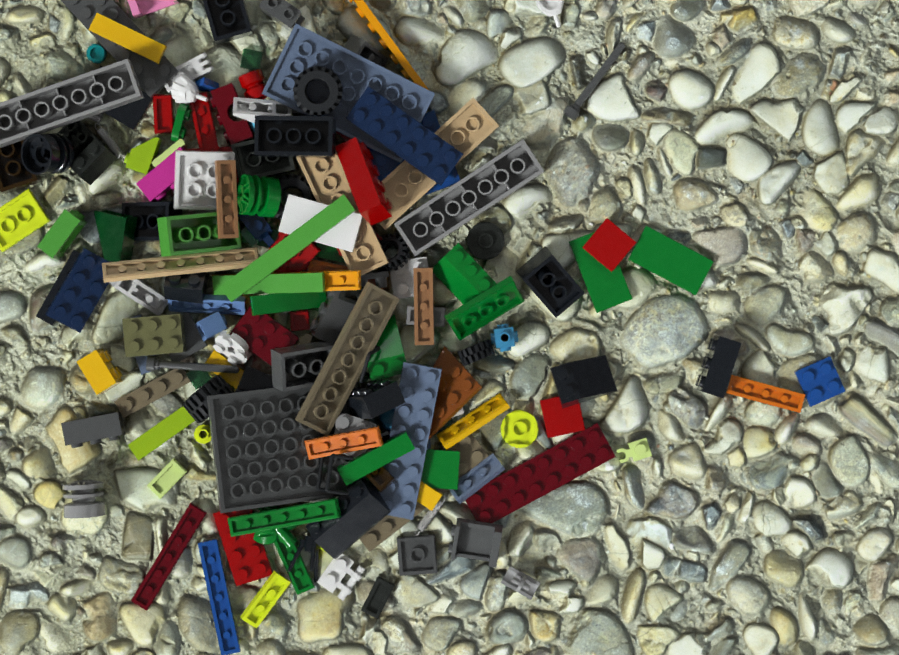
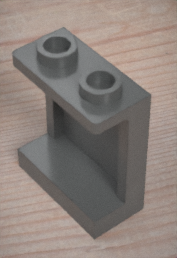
[259,0,305,32]
[448,518,503,568]

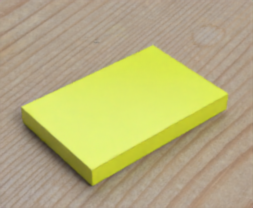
[0,189,51,252]

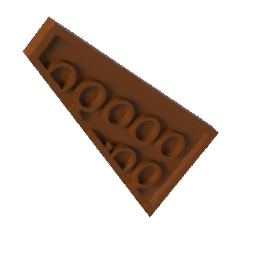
[429,346,483,439]

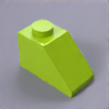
[124,137,162,175]

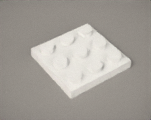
[173,150,235,210]

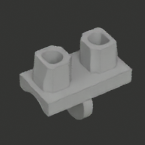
[501,566,540,600]

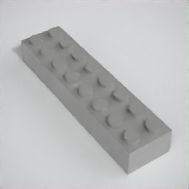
[0,59,144,148]
[394,139,544,257]

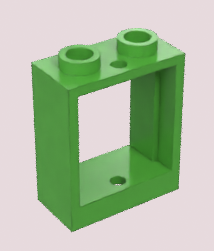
[37,209,87,259]

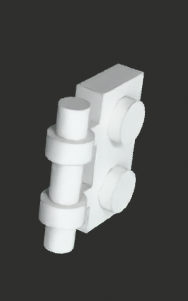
[317,553,365,601]

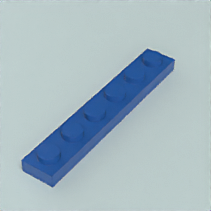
[198,539,241,655]

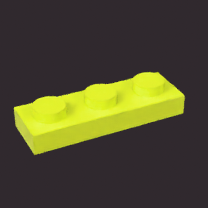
[240,570,291,629]

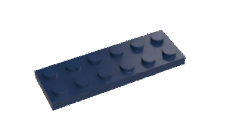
[346,86,463,186]

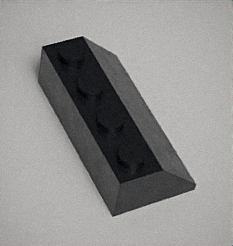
[306,478,391,559]

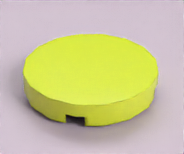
[500,410,539,448]

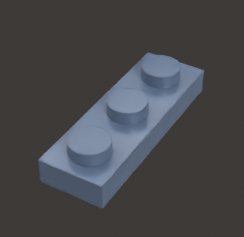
[449,453,505,504]

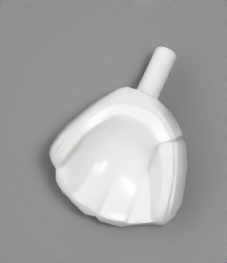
[535,0,564,27]
[171,75,208,104]

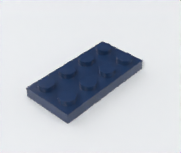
[46,248,110,333]

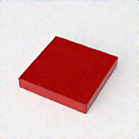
[582,218,636,272]
[540,396,585,438]

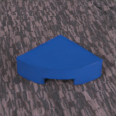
[195,77,219,92]

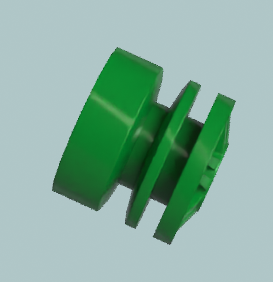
[237,174,281,217]

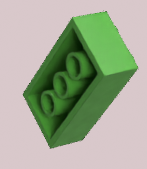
[157,212,242,257]

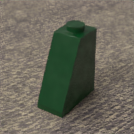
[94,209,137,262]

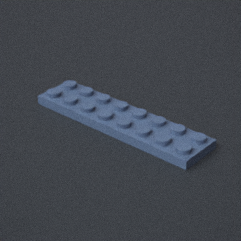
[379,361,442,520]

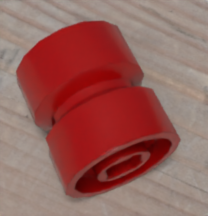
[238,69,268,99]

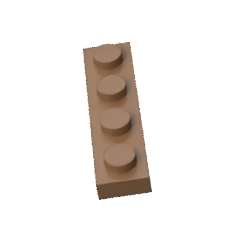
[215,160,239,239]
[413,268,434,345]

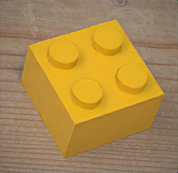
[77,349,123,395]

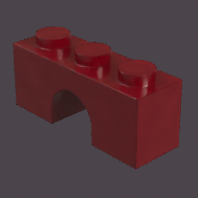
[209,83,254,145]

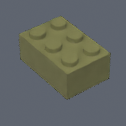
[122,314,187,357]

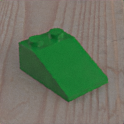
[368,315,406,381]

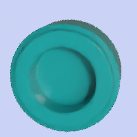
[86,44,107,64]

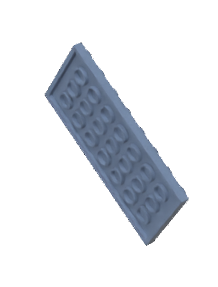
[262,24,435,163]

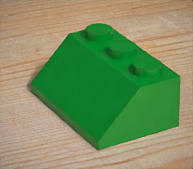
[433,243,497,305]

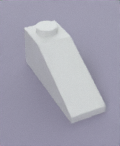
[233,97,292,123]
[109,279,168,316]

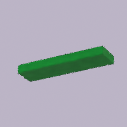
[250,292,326,316]
[337,431,415,486]

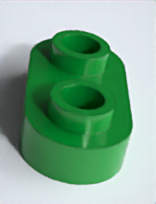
[171,103,191,142]

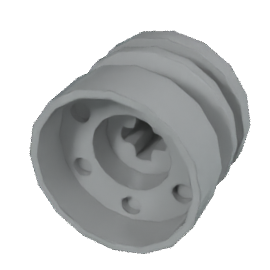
[62,480,105,518]

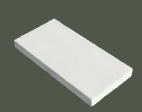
[278,194,363,252]

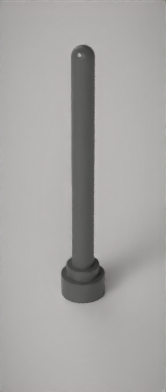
[563,42,625,121]
[146,355,239,374]

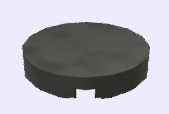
[467,222,505,260]

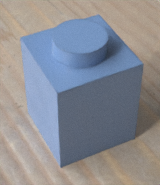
[195,311,227,341]

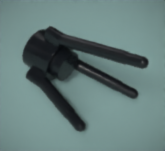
[288,536,320,582]

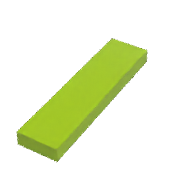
[128,406,195,461]

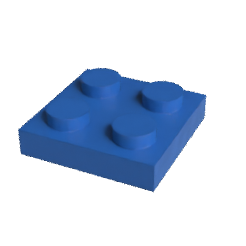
[794,356,845,407]

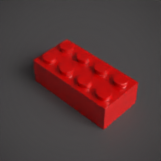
[335,137,392,226]

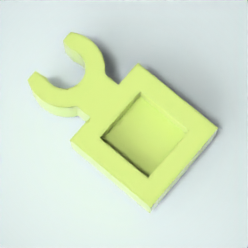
[616,437,652,463]

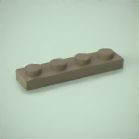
[114,369,191,418]

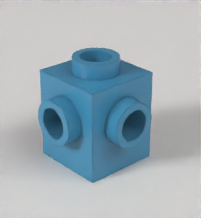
[490,324,518,352]

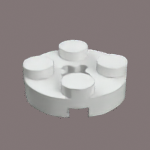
[213,331,251,366]

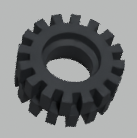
[378,233,410,271]
[457,339,495,366]

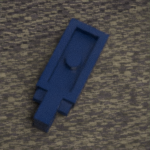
[238,213,275,247]

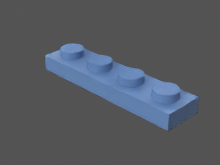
[168,294,246,315]

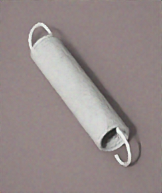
[95,123,125,162]
[415,495,446,536]

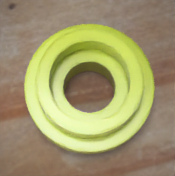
[194,425,212,444]

